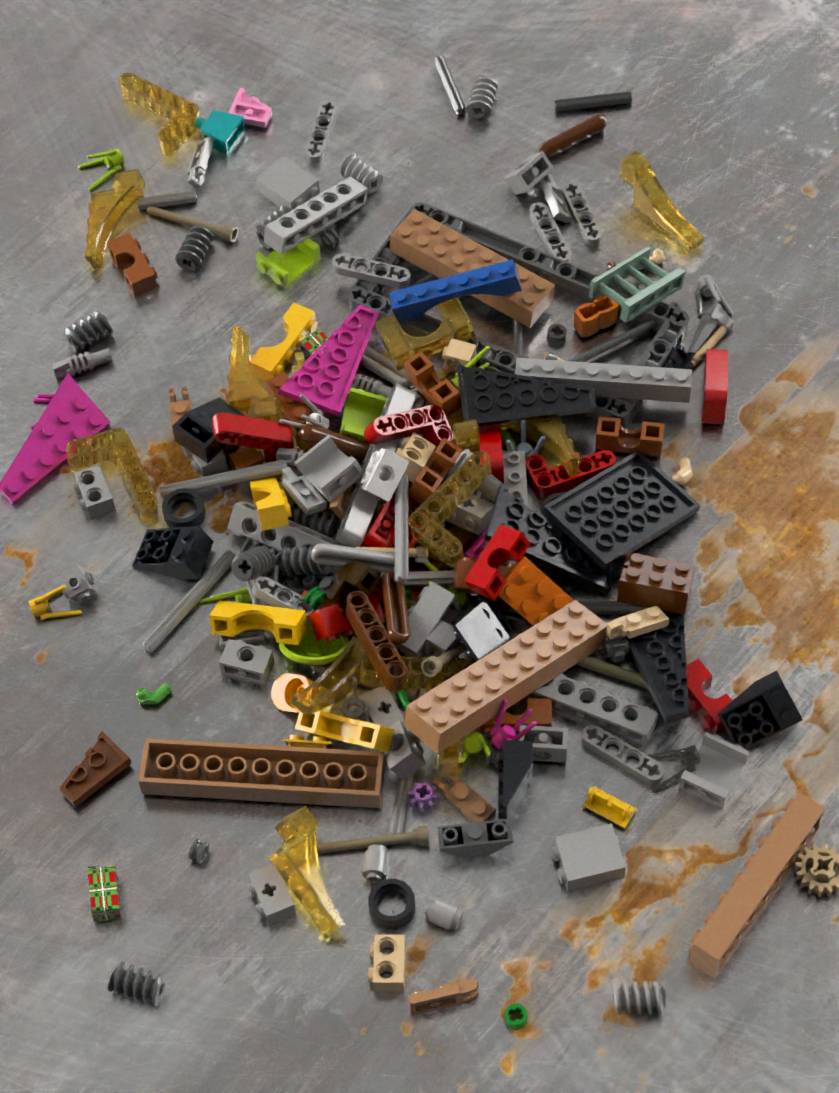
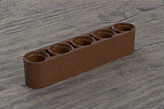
[345,591,407,692]

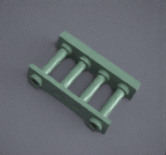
[589,247,686,323]

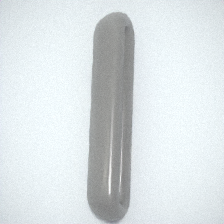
[360,346,411,388]
[311,543,395,573]

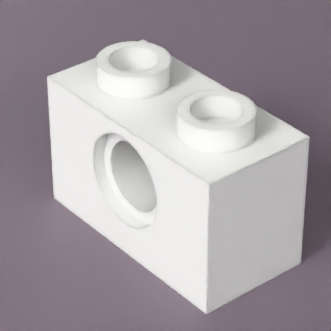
[361,448,409,502]

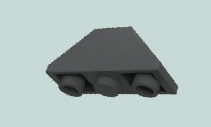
[437,818,513,859]

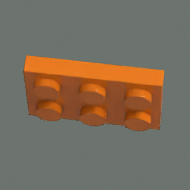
[498,556,574,626]

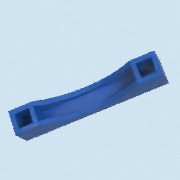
[389,259,522,324]

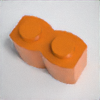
[574,295,619,337]

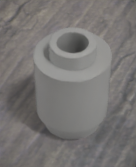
[362,844,389,883]
[425,898,464,930]

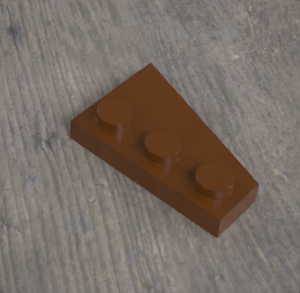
[59,731,132,807]

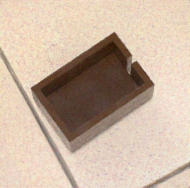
[617,553,695,614]

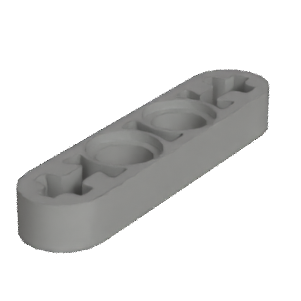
[305,100,338,164]
[563,182,602,247]
[530,202,572,263]
[332,254,411,288]
[251,576,324,627]
[582,725,664,785]

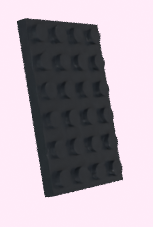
[542,450,701,570]

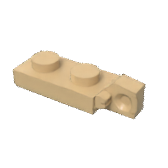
[606,606,669,640]

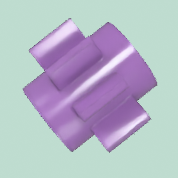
[409,781,439,813]

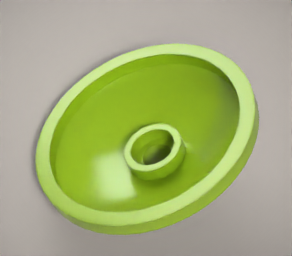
[279,625,349,666]

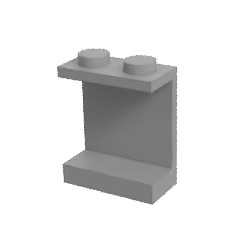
[294,435,364,502]
[679,732,749,809]

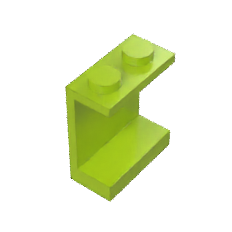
[255,238,321,288]
[339,388,387,444]

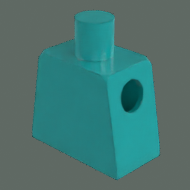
[194,110,245,156]

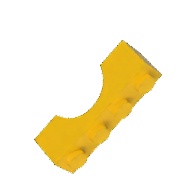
[249,302,317,381]
[249,475,292,531]
[209,600,308,645]
[295,706,394,753]

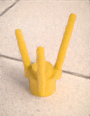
[29,585,82,621]

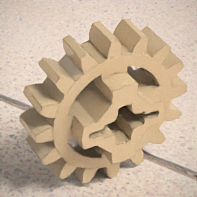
[794,843,839,897]

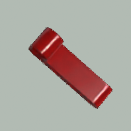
[702,349,728,425]
[364,405,453,451]
[212,413,294,463]
[477,424,504,484]
[526,450,616,500]

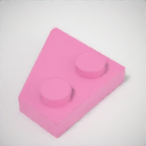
[229,88,272,128]

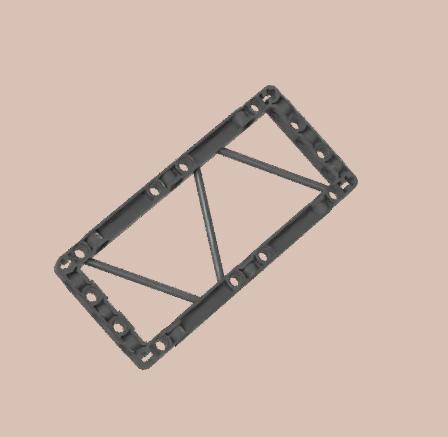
[348,202,689,428]

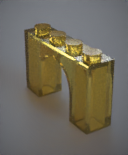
[375,297,475,371]

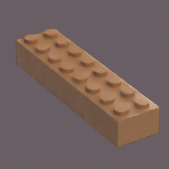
[390,209,555,328]
[688,792,825,979]

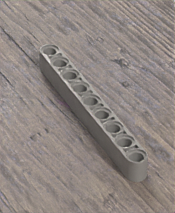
[336,383,416,548]

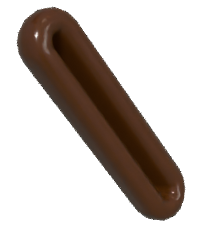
[537,114,607,158]
[298,424,370,461]
[381,572,410,645]

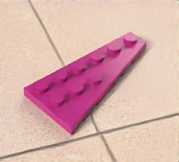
[278,305,379,417]
[0,373,111,504]

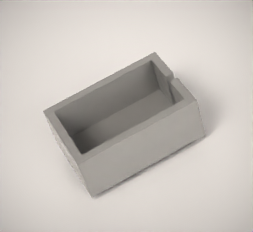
[397,582,462,664]

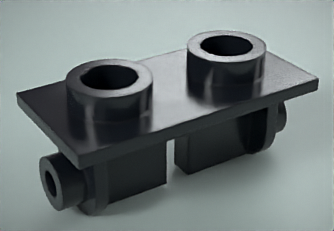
[664,344,695,369]

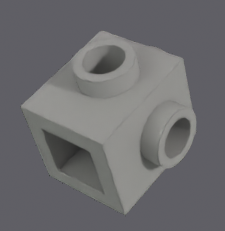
[58,564,96,602]

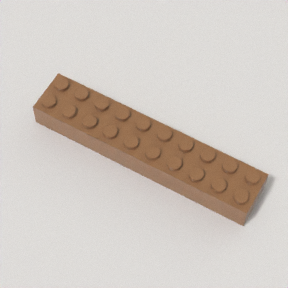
[404,600,607,754]
[138,738,385,808]

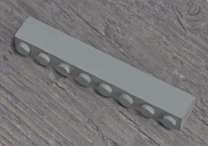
[515,358,692,403]

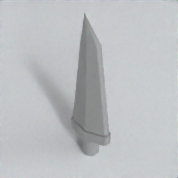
[687,303,723,354]

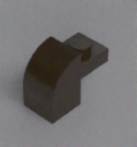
[326,561,382,611]

